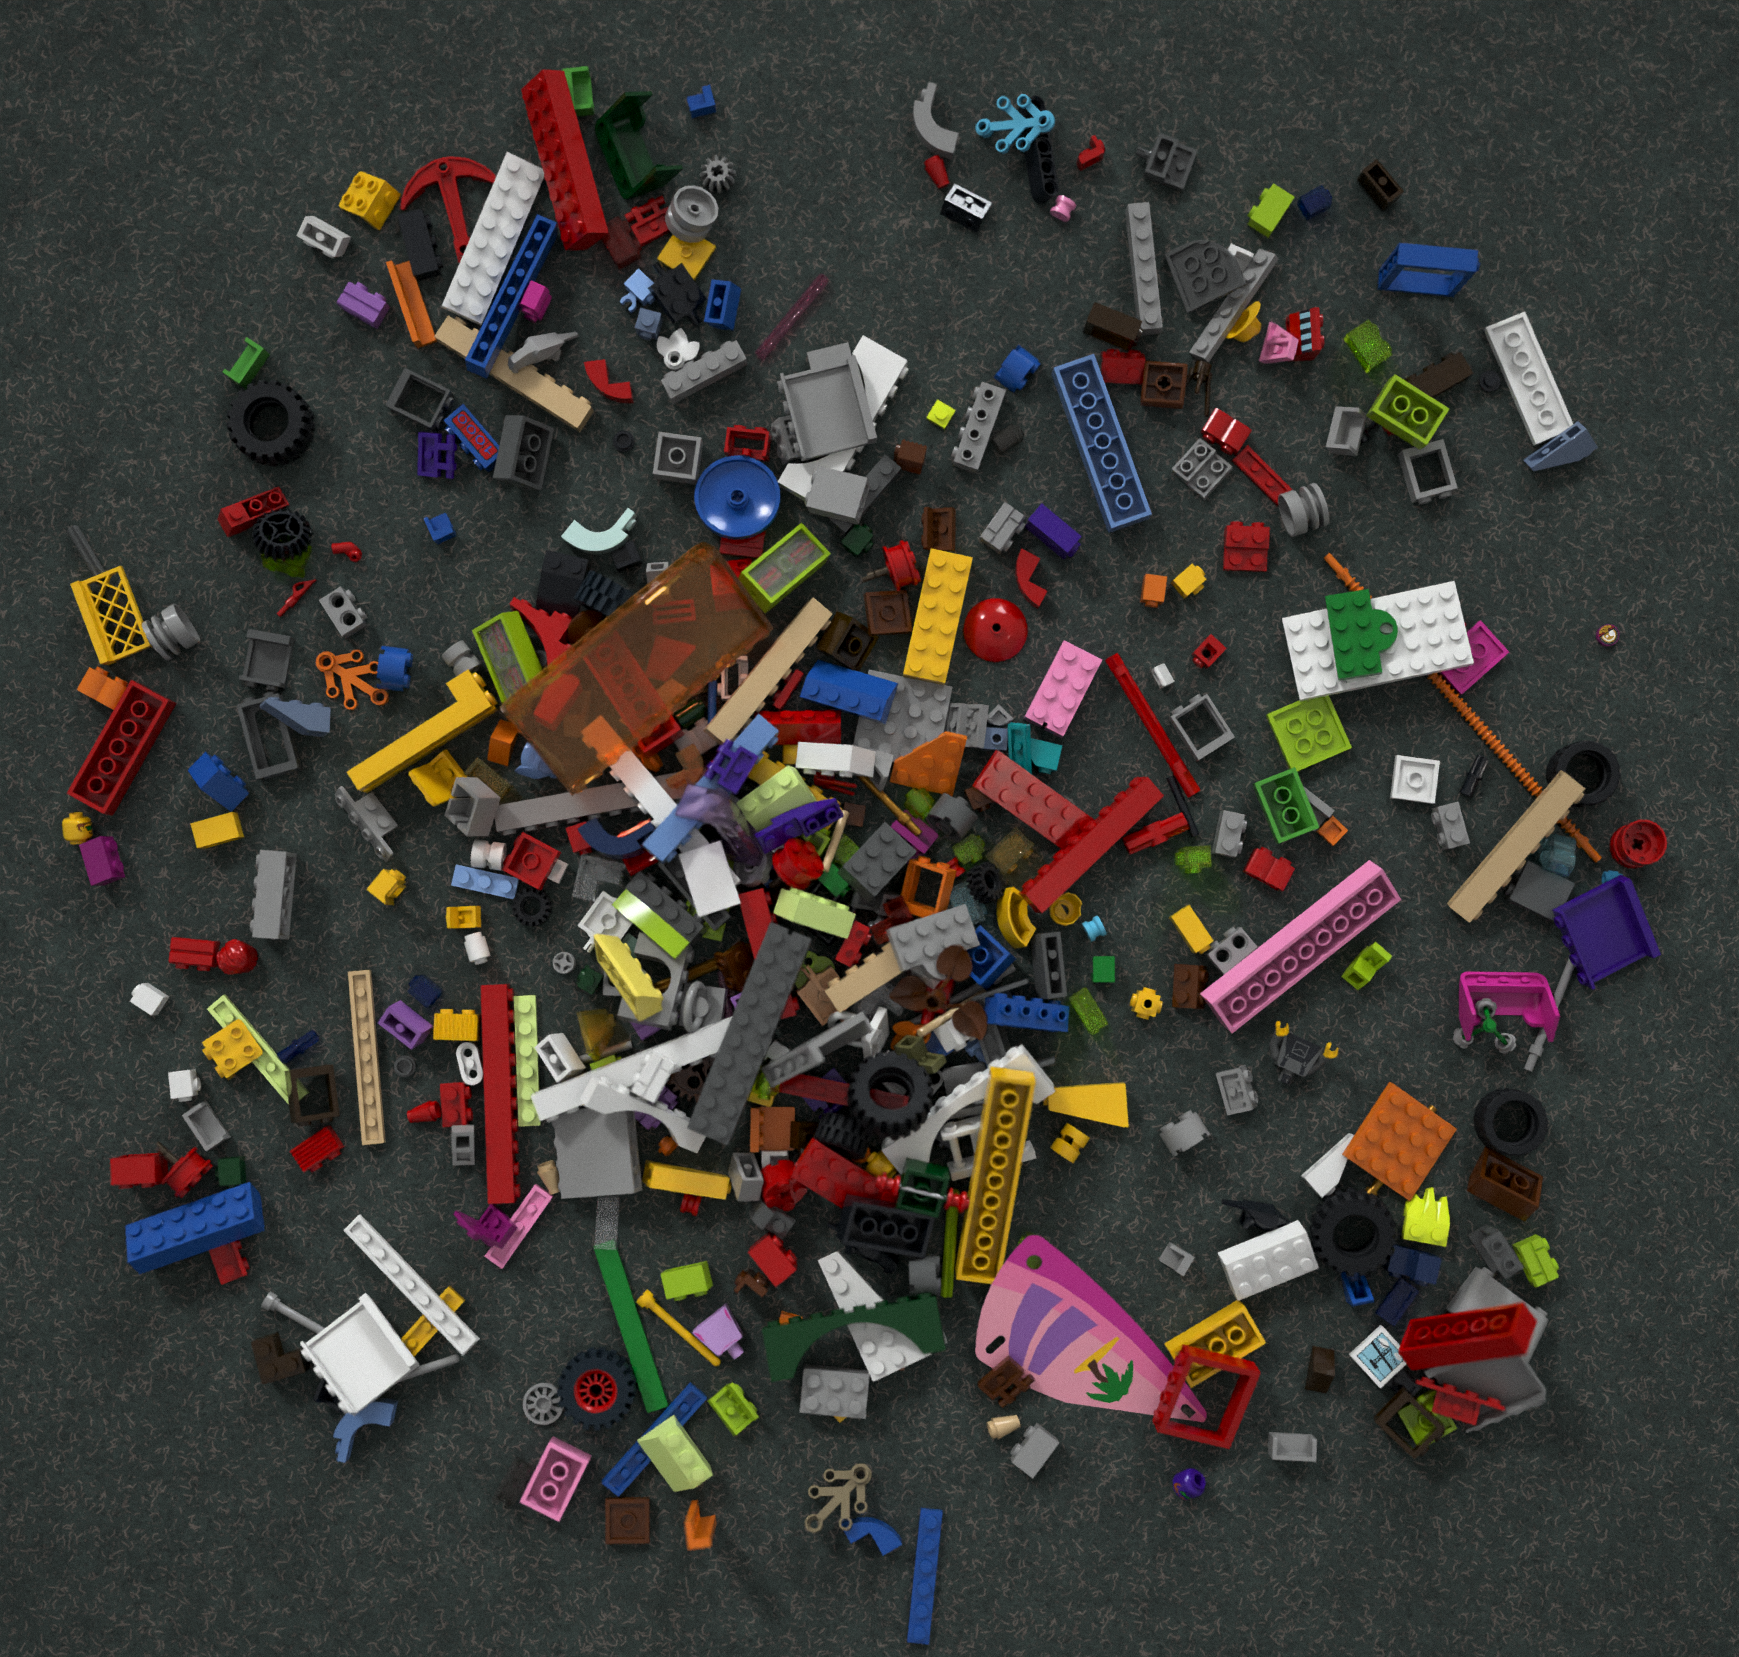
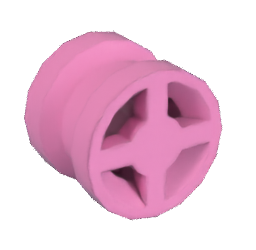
[1050,195,1076,222]

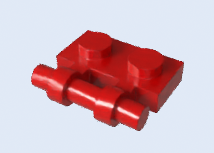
[624,195,670,247]

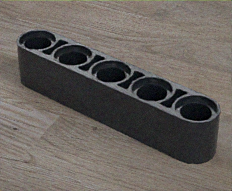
[1018,95,1059,204]

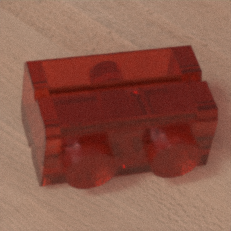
[601,216,642,270]

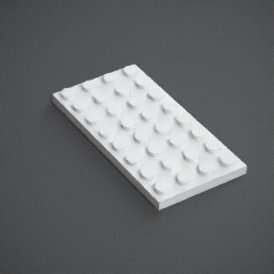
[1282,581,1474,701]

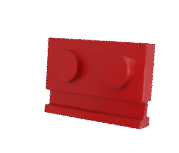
[719,530,766,559]

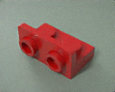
[440,1082,473,1127]
[208,1240,250,1285]

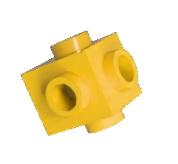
[1130,987,1163,1020]

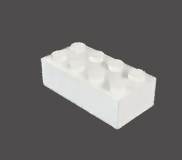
[1218,1220,1319,1301]

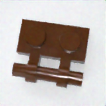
[978,1355,1035,1408]

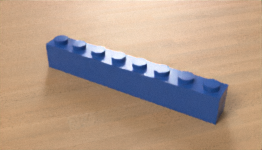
[465,214,558,379]

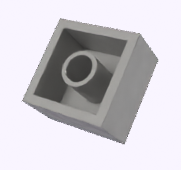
[653,432,703,485]

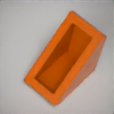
[487,719,521,766]

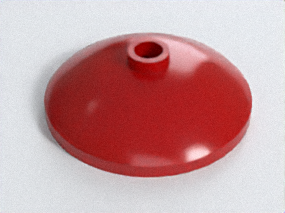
[963,598,1028,662]

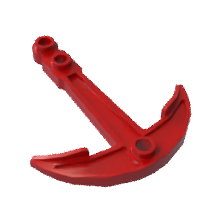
[400,156,496,264]

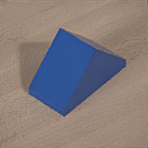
[1340,1272,1374,1306]

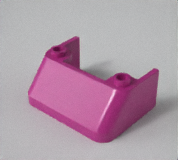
[1459,972,1560,1042]

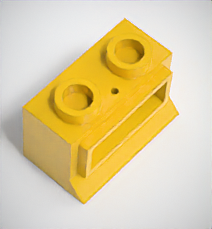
[367,869,406,906]

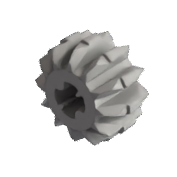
[700,155,736,194]

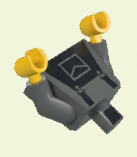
[1269,1021,1339,1085]

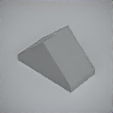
[861,746,894,791]

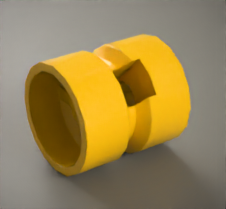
[1050,1123,1090,1164]

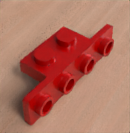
[1415,1377,1505,1426]

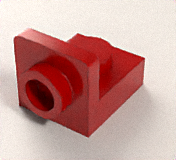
[1076,135,1105,171]

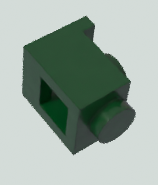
[575,965,604,995]

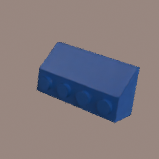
[800,660,898,724]

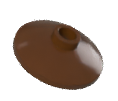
[567,610,607,647]

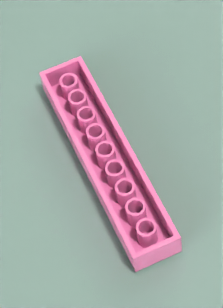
[1200,860,1401,1033]

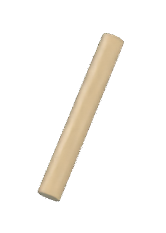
[823,810,850,873]

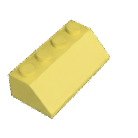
[593,934,663,1022]

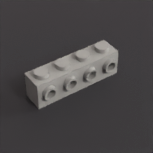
[661,340,748,404]
[951,382,1006,474]

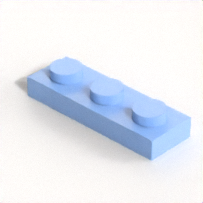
[451,864,519,899]

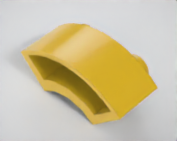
[996,887,1036,949]

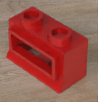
[724,425,772,462]

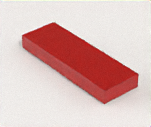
[1232,445,1292,506]

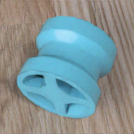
[1082,916,1107,942]

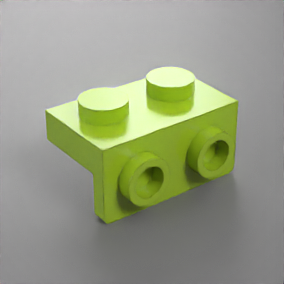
[708,1382,759,1436]

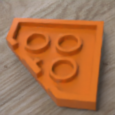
[890,731,967,796]

